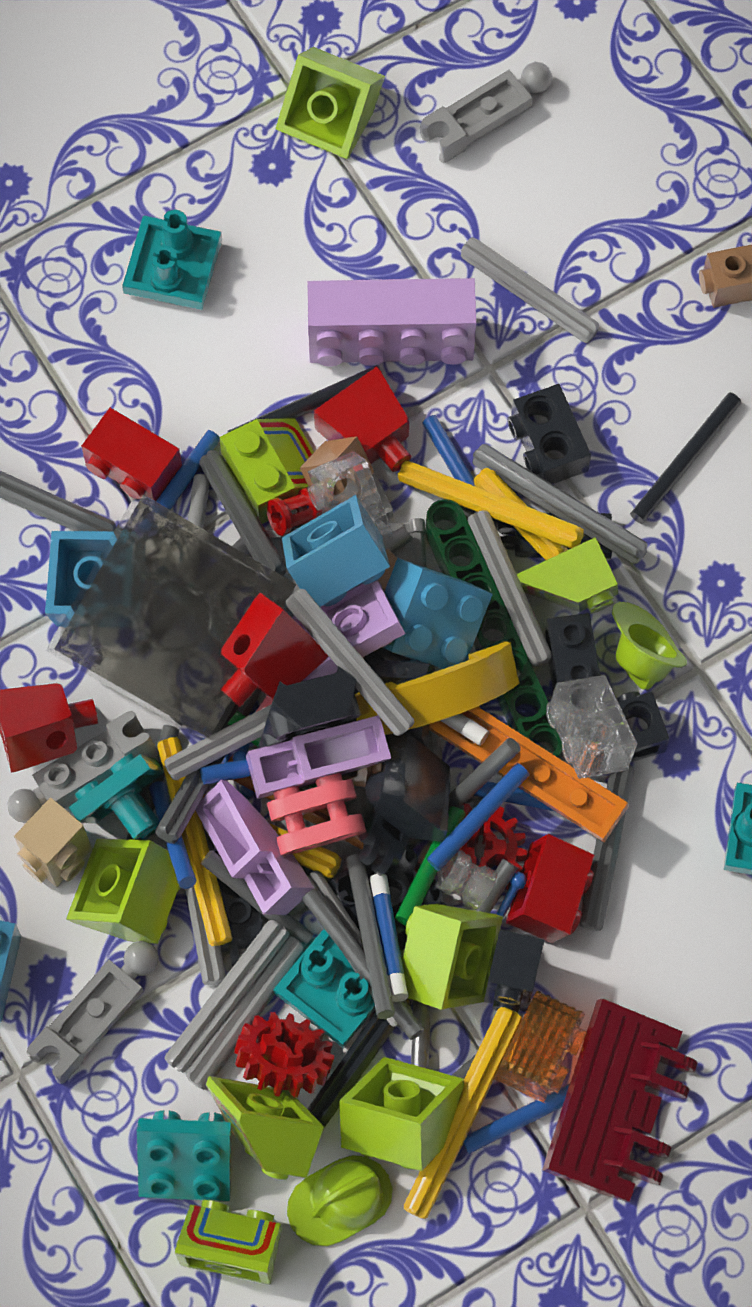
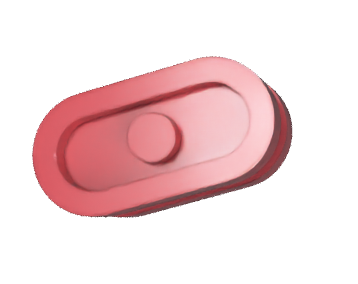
[267,773,366,856]

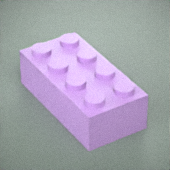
[307,278,476,366]

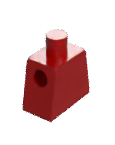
[314,367,412,472]
[220,593,329,707]
[0,683,98,773]

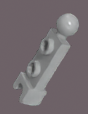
[420,62,552,163]
[7,711,159,823]
[26,941,159,1084]

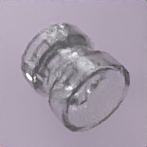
[436,850,498,911]

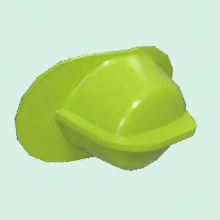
[611,602,687,690]
[287,1155,393,1246]

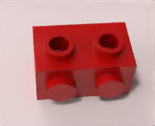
[81,407,182,504]
[505,834,594,943]

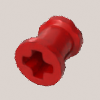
[266,487,322,536]

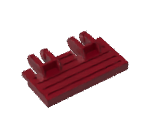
[542,998,698,1202]

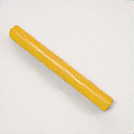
[398,461,584,548]
[157,737,232,946]
[404,1007,522,1219]

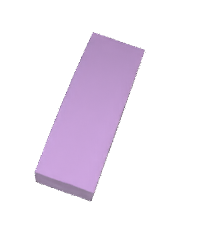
[246,715,391,799]
[196,780,314,915]

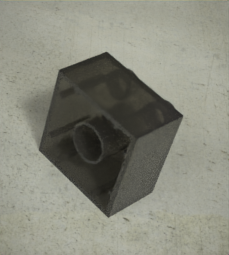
[45,494,297,738]

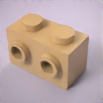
[14,797,92,887]

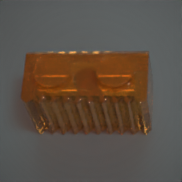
[495,991,587,1103]

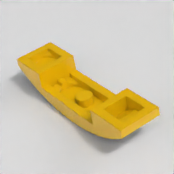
[355,641,519,735]

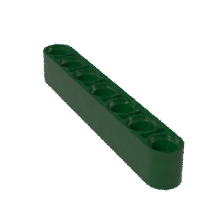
[426,499,564,759]

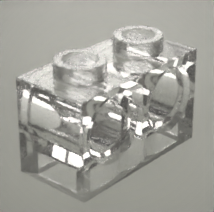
[307,451,394,541]
[546,675,637,779]

